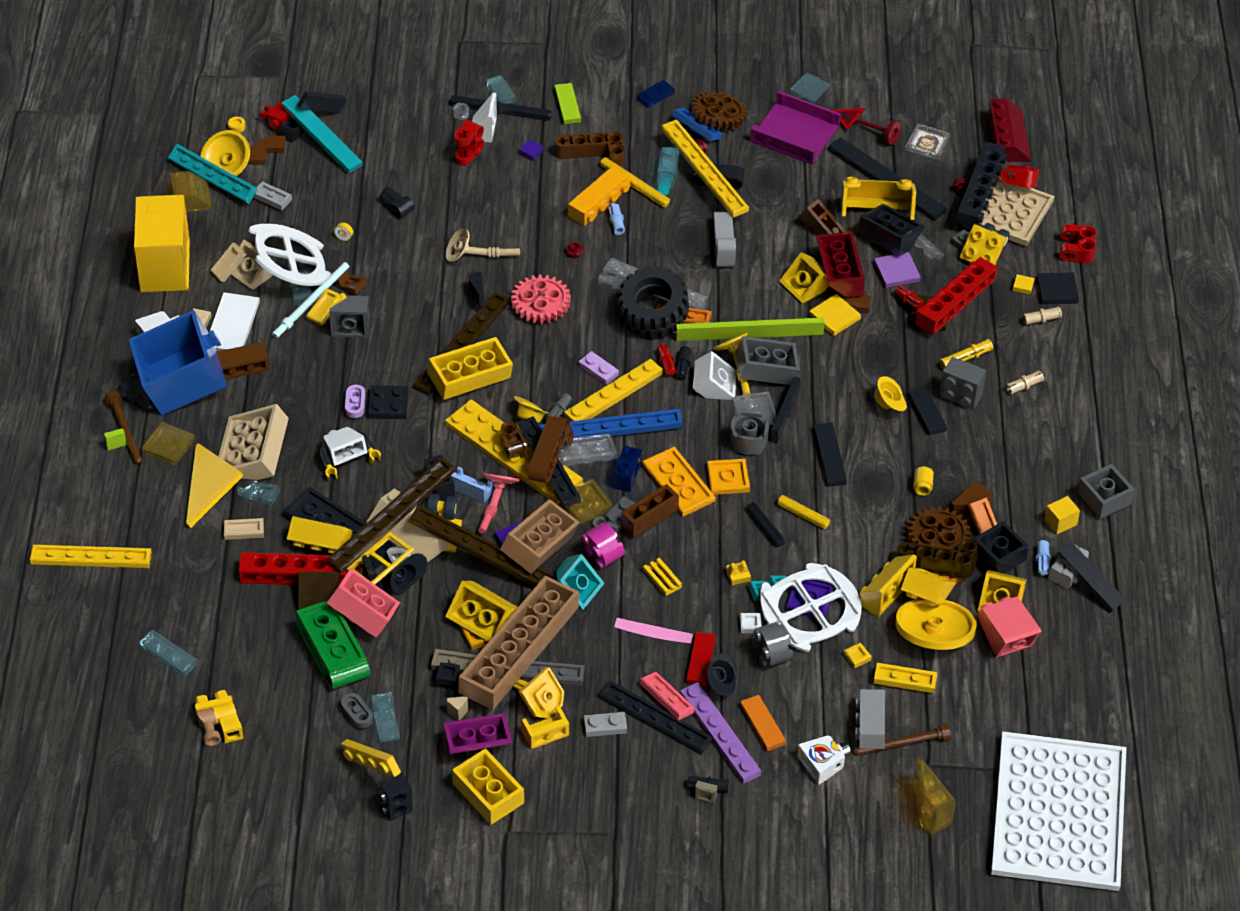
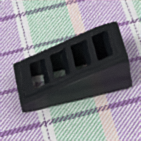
[279,118,305,143]
[468,272,485,308]
[361,555,384,590]

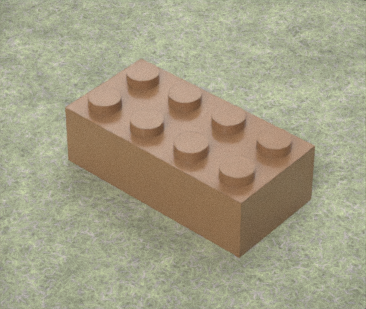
[500,499,580,573]

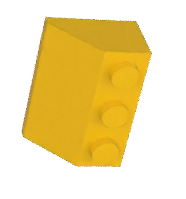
[859,555,917,617]
[445,581,518,642]

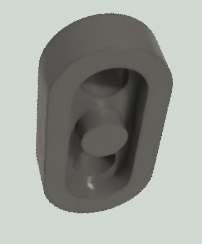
[341,693,373,728]

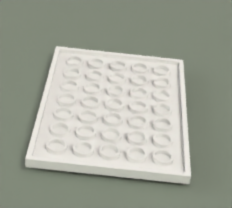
[991,732,1126,891]

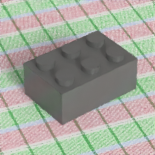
[736,336,800,385]

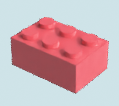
[327,568,400,638]

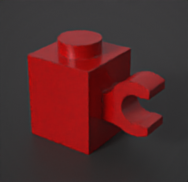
[259,102,292,131]

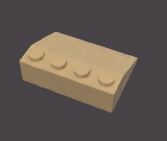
[218,404,289,480]

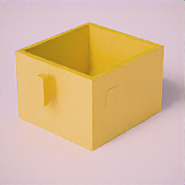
[134,195,190,292]

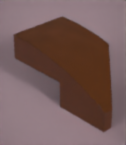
[332,270,367,295]

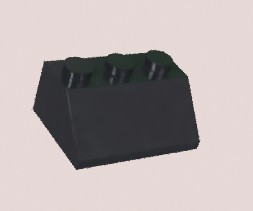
[858,204,924,256]

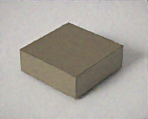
[695,781,718,803]

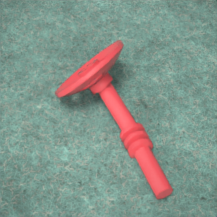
[478,473,520,534]

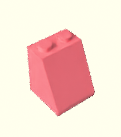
[977,596,1042,658]

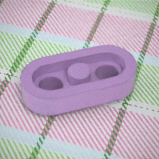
[345,385,365,418]

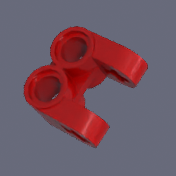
[454,120,484,166]
[1000,165,1040,188]
[1060,224,1097,264]

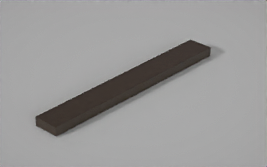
[413,292,510,396]
[327,457,456,574]
[409,505,557,587]

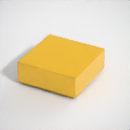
[1013,274,1035,295]
[843,642,872,669]

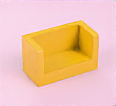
[521,706,569,749]

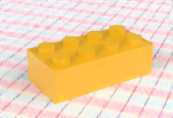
[427,337,513,400]

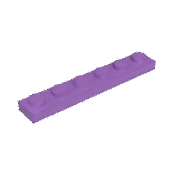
[680,682,761,784]

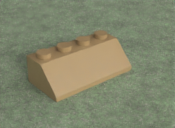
[366,488,450,562]

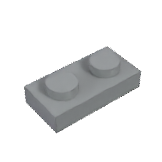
[253,181,292,210]
[584,712,627,737]

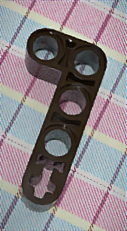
[897,539,978,578]

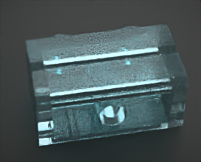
[657,147,680,188]

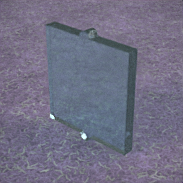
[790,73,830,103]

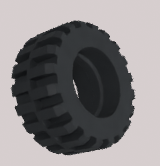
[618,266,689,338]

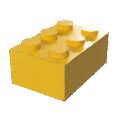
[452,748,524,825]

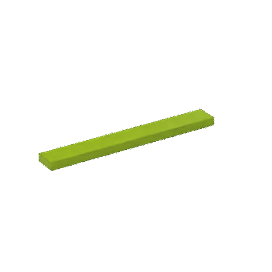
[676,318,825,341]

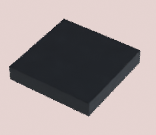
[1037,272,1079,304]

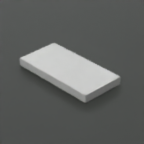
[210,293,260,351]

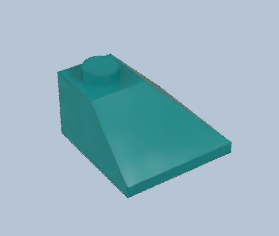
[556,554,605,610]

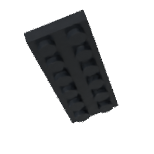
[284,486,396,570]

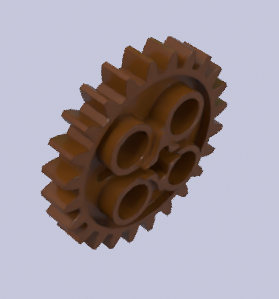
[691,90,748,131]
[907,506,971,550]

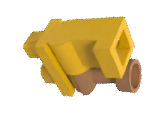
[195,690,243,746]

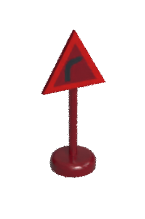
[832,108,901,145]

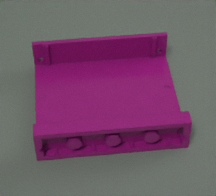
[750,91,841,165]

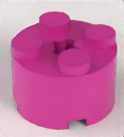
[581,522,625,570]

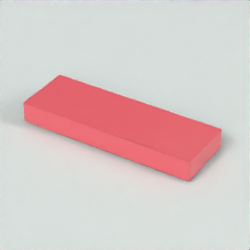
[640,672,695,720]

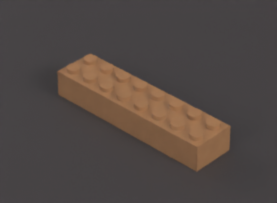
[458,576,579,710]

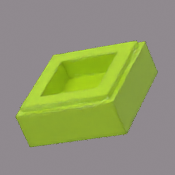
[104,428,126,450]

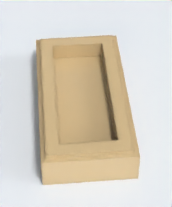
[211,242,247,282]
[224,518,264,540]

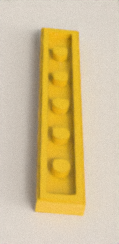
[30,545,152,568]

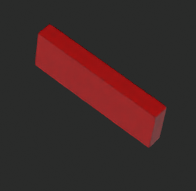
[686,632,716,687]

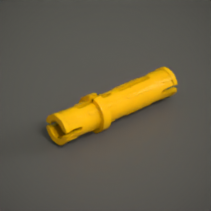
[939,339,993,370]

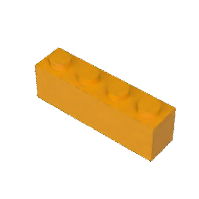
[568,165,630,226]

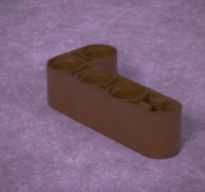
[554,132,625,167]
[527,416,574,483]

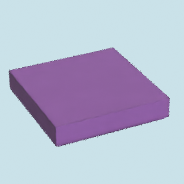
[874,252,921,288]

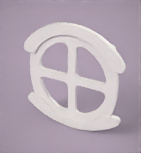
[248,224,331,286]
[760,563,861,652]

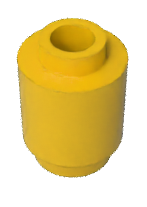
[913,466,934,496]

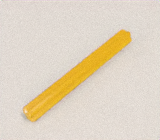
[600,157,670,207]

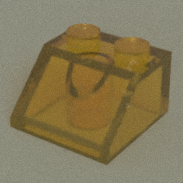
[170,171,212,212]

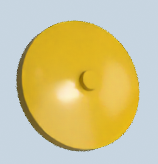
[895,598,976,650]

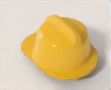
[874,376,907,411]
[514,396,548,424]

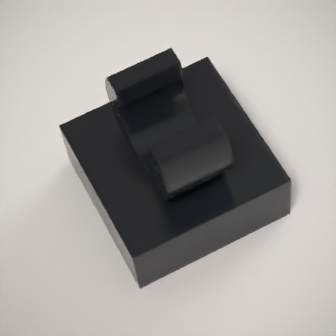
[436,662,460,688]

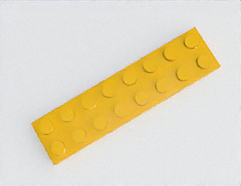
[445,399,583,504]

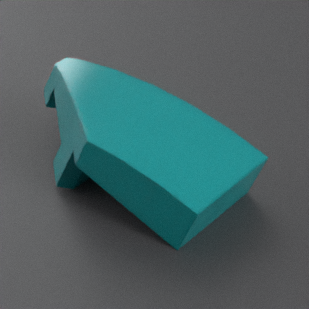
[748,576,786,601]

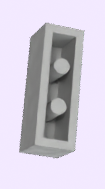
[856,689,885,749]

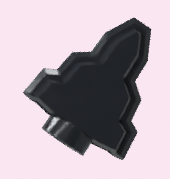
[116,374,155,410]

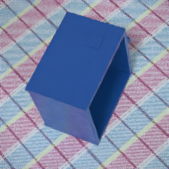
[129,310,227,415]

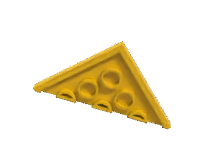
[186,443,243,528]

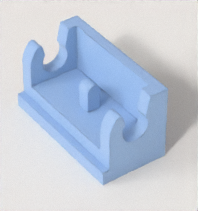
[451,467,494,504]

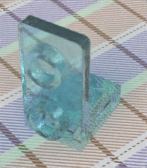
[371,692,400,742]

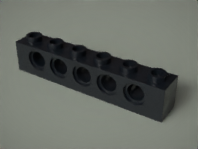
[956,141,1008,229]

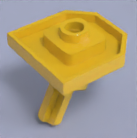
[514,667,564,719]

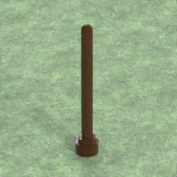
[105,391,142,464]
[854,723,951,755]

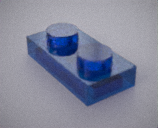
[637,80,675,108]

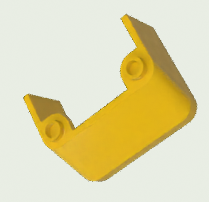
[841,177,916,220]

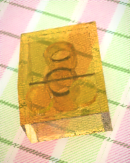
[912,756,956,835]

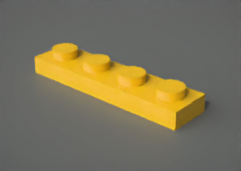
[341,739,401,777]

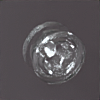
[453,103,469,120]

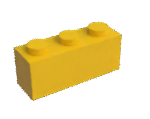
[287,516,352,554]

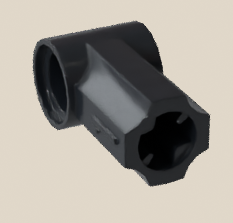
[380,186,415,218]

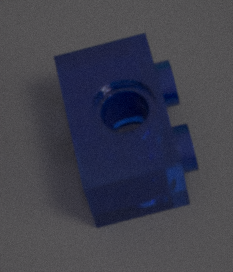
[612,445,642,493]

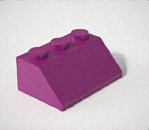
[444,713,512,755]

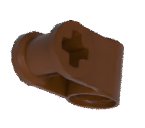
[500,421,528,459]

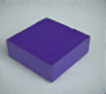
[519,140,544,161]

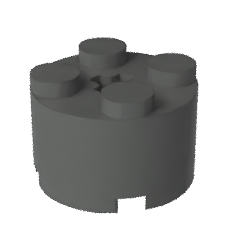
[730,411,769,455]
[751,621,793,667]

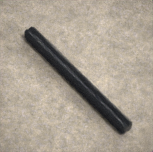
[450,95,552,120]

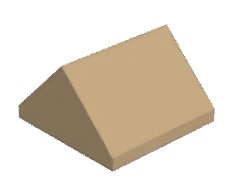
[231,240,272,290]

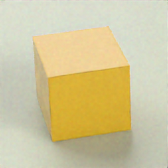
[1044,496,1080,535]

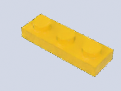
[874,663,937,693]

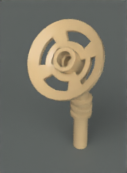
[446,228,520,262]

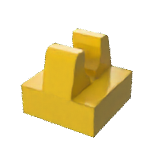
[726,561,751,585]

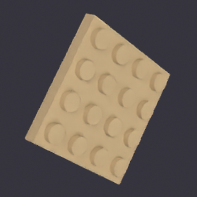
[978,176,1054,246]

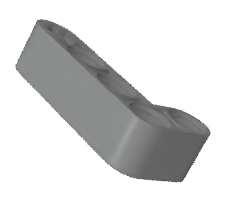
[713,212,736,267]

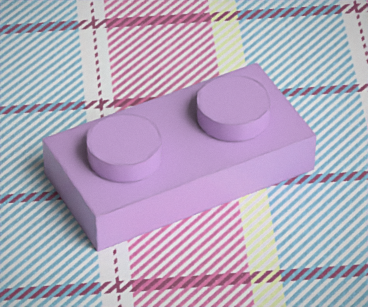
[579,351,619,385]

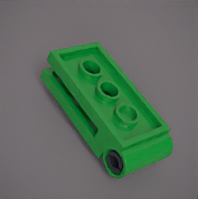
[295,600,370,690]

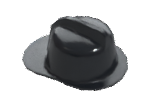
[385,553,428,594]
[705,653,738,696]

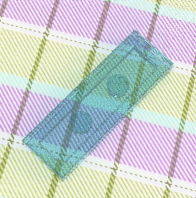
[139,629,198,676]

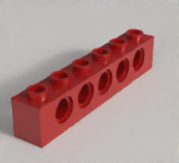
[915,257,998,335]
[239,552,361,585]

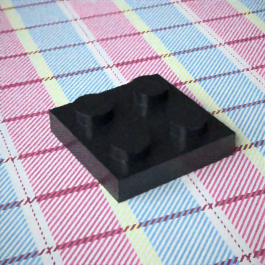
[369,385,409,419]

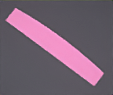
[614,618,694,643]

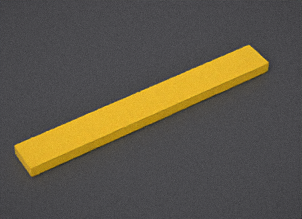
[661,119,749,218]

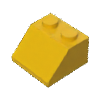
[779,253,829,303]
[901,567,956,606]
[978,570,1027,611]

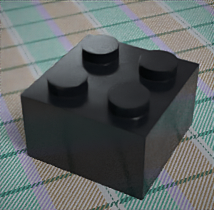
[973,521,1029,574]

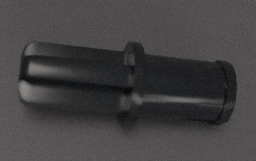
[676,346,691,380]
[687,776,729,793]

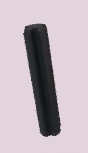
[747,502,785,547]

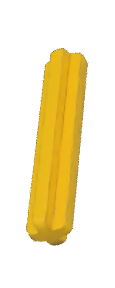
[777,495,830,529]

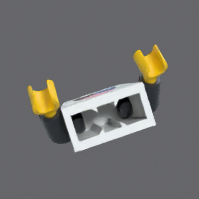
[320,427,381,481]

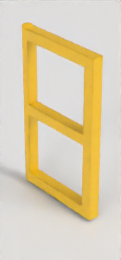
[347,532,414,585]

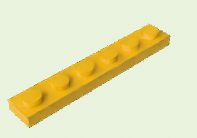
[564,359,663,421]

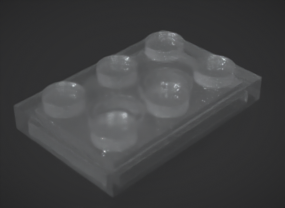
[558,433,617,466]

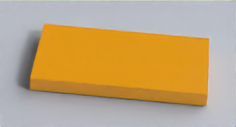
[642,447,716,517]

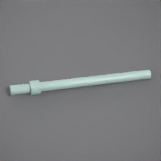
[272,262,349,338]

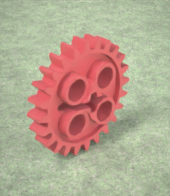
[511,274,571,324]

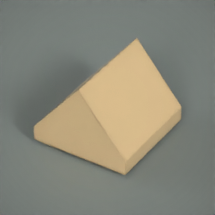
[447,697,468,721]

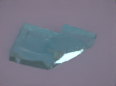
[237,479,280,505]

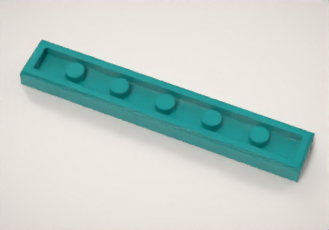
[281,95,362,174]
[168,144,258,204]

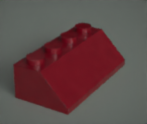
[988,98,1031,162]
[816,232,865,297]

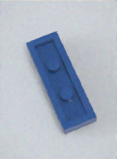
[672,108,723,142]

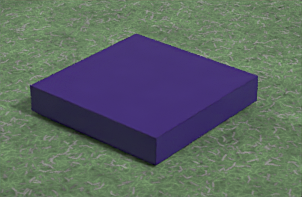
[786,580,834,618]

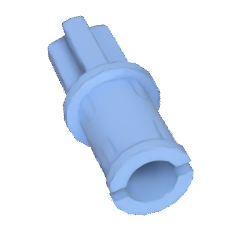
[609,203,625,235]
[1035,540,1051,576]

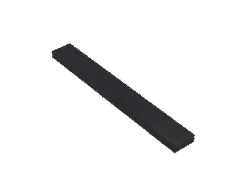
[828,137,947,221]

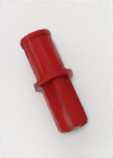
[894,285,924,309]
[657,344,676,376]

